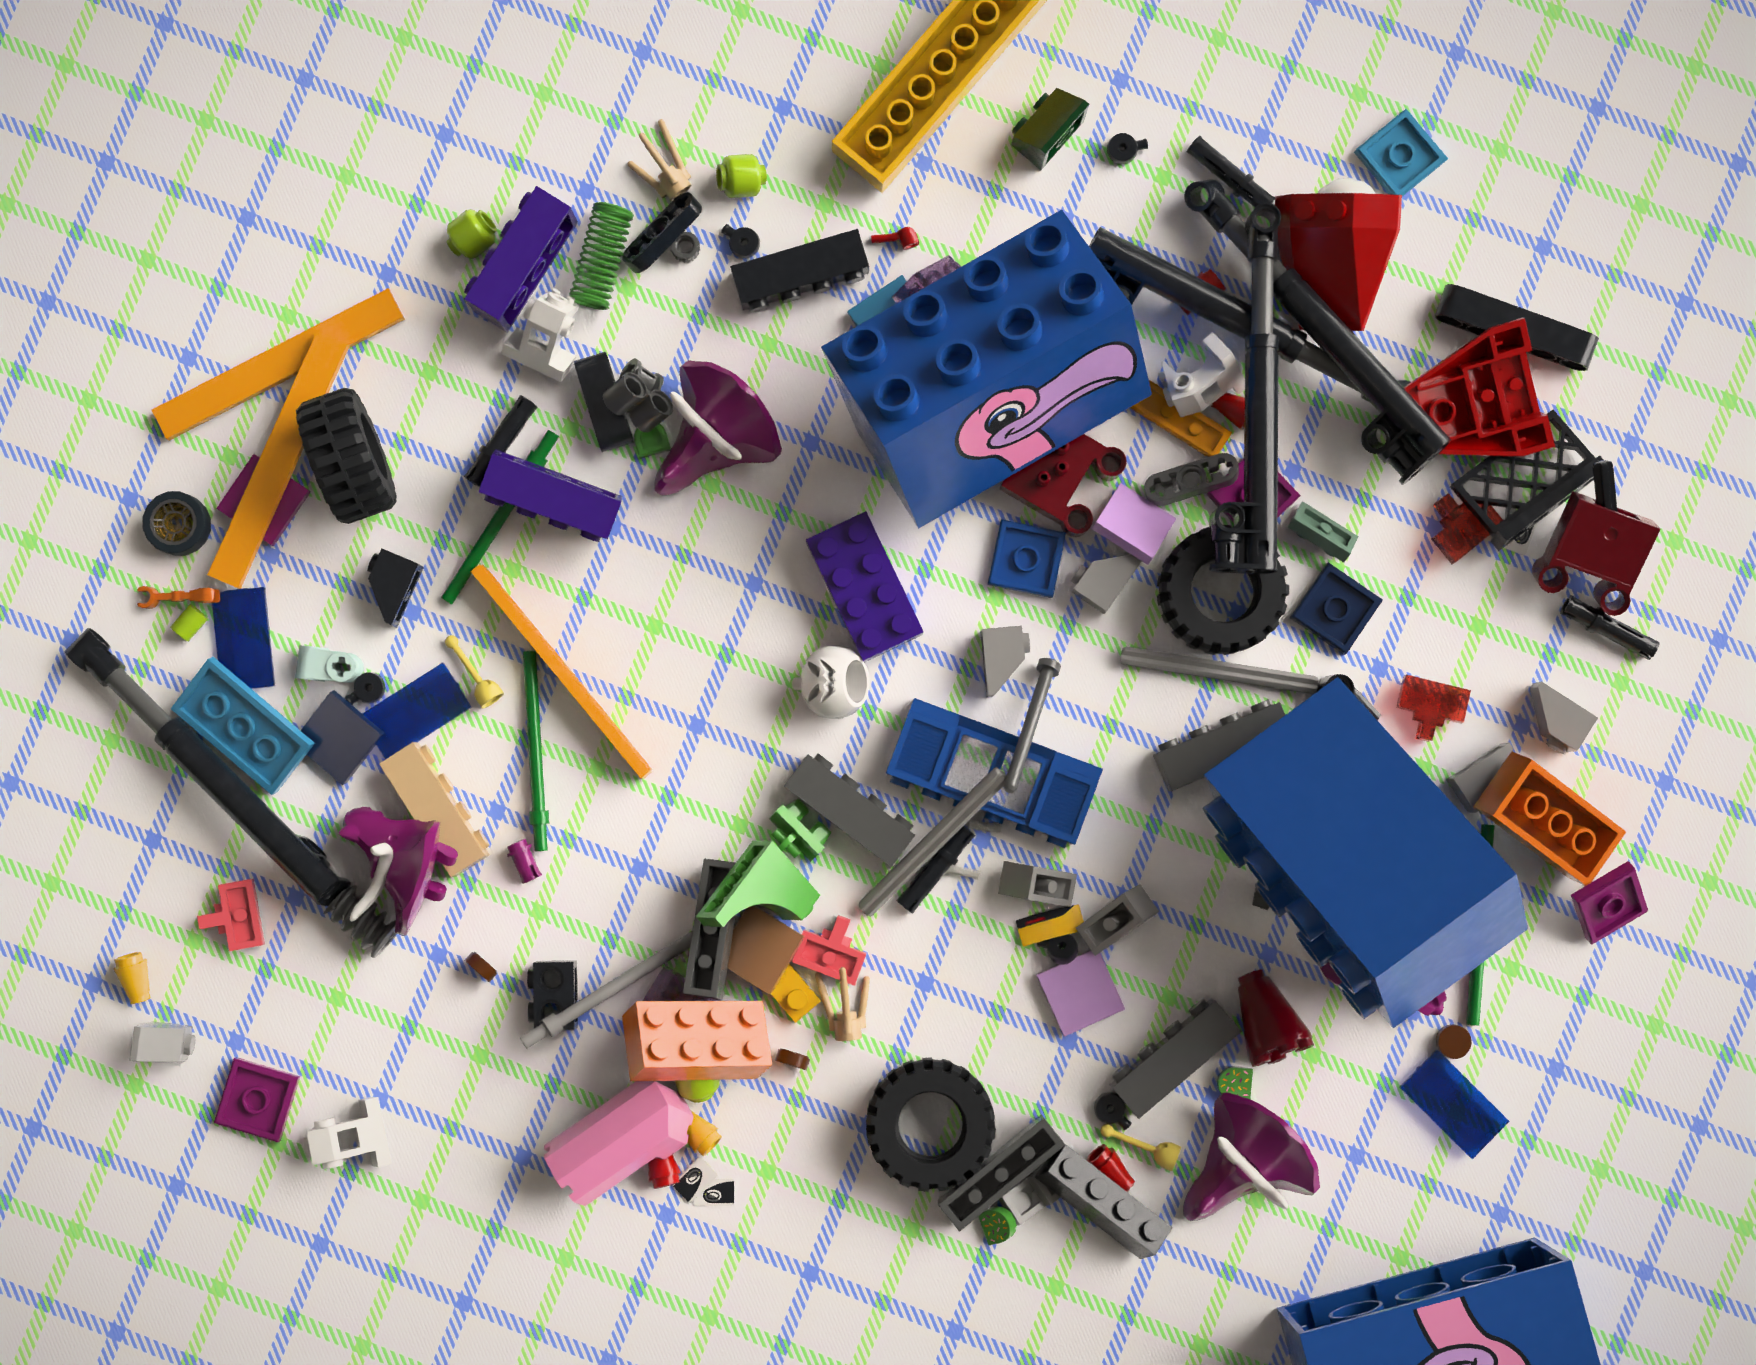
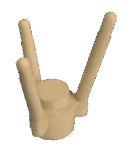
[628,119,692,201]
[815,967,870,1041]

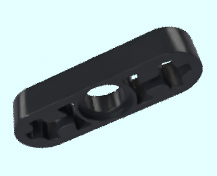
[622,192,702,273]

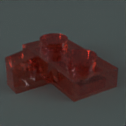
[1431,493,1503,565]
[1396,674,1471,742]

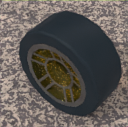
[142,491,211,556]

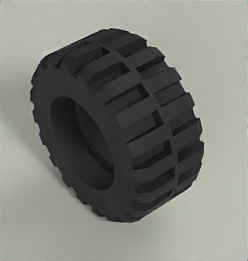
[296,388,397,524]
[1157,525,1289,655]
[866,1057,996,1192]

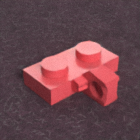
[197,879,265,951]
[792,915,867,986]

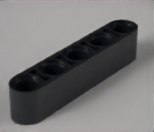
[1435,284,1599,371]

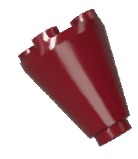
[1238,969,1314,1067]

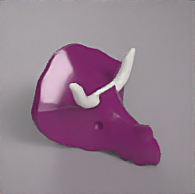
[654,360,782,496]
[338,807,458,936]
[1183,1092,1320,1221]

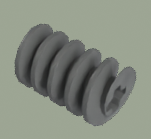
[323,884,397,958]

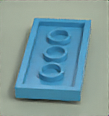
[171,657,315,795]

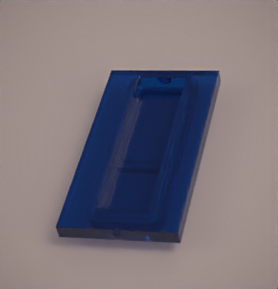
[212,587,276,689]
[362,662,472,759]
[1399,1049,1510,1160]

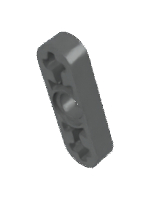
[1144,453,1239,507]

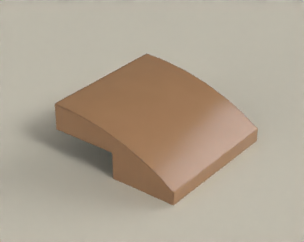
[727,905,805,995]

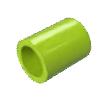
[170,604,208,642]

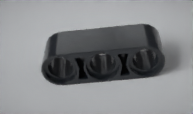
[574,351,634,452]

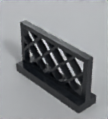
[1450,409,1604,551]

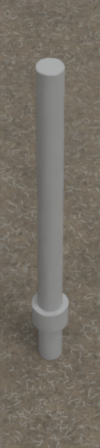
[520,931,692,1049]

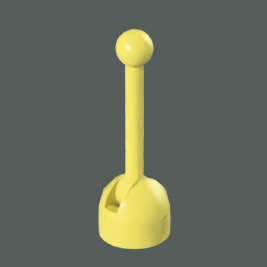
[445,635,504,709]
[1100,1124,1181,1172]

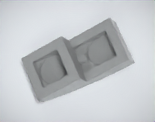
[999,1167,1061,1226]

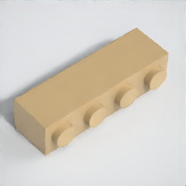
[379,742,490,877]

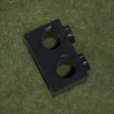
[527,960,578,1030]

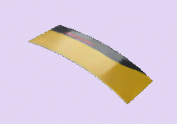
[1016,904,1084,947]

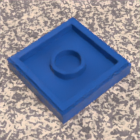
[987,519,1066,598]

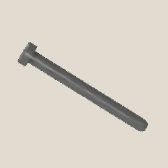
[1004,658,1061,793]

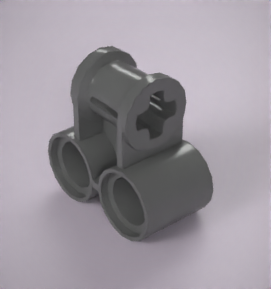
[603,358,673,433]

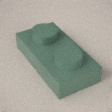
[1288,501,1359,562]

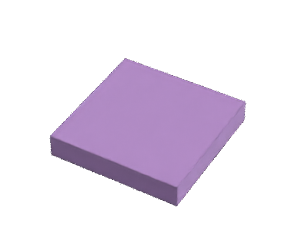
[1092,483,1176,565]
[1036,950,1125,1037]

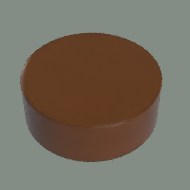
[464,951,497,982]
[1436,1024,1472,1059]
[775,1048,810,1071]

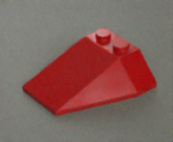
[1275,193,1402,331]
[1403,318,1555,456]

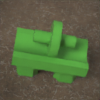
[769,799,831,862]

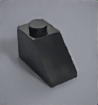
[367,548,424,628]

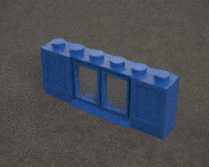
[886,698,1103,848]

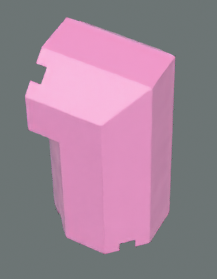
[544,1081,694,1206]

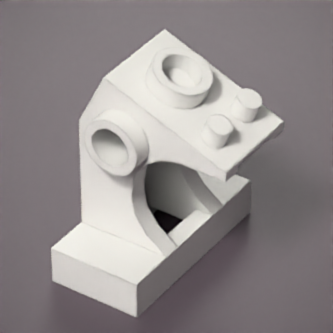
[501,289,580,382]
[1158,332,1245,417]
[303,1097,392,1169]

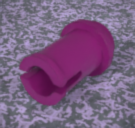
[507,839,542,884]

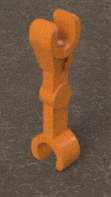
[137,586,220,609]

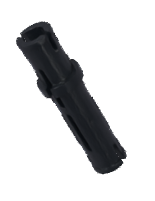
[1186,135,1276,208]
[464,395,538,488]
[1560,595,1660,660]
[896,826,976,914]

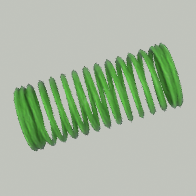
[569,202,634,310]

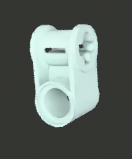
[295,645,364,683]

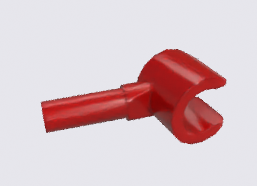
[871,227,919,250]

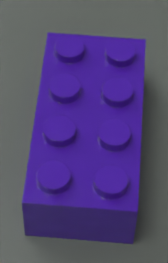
[464,186,578,333]
[479,449,622,542]
[806,511,924,663]

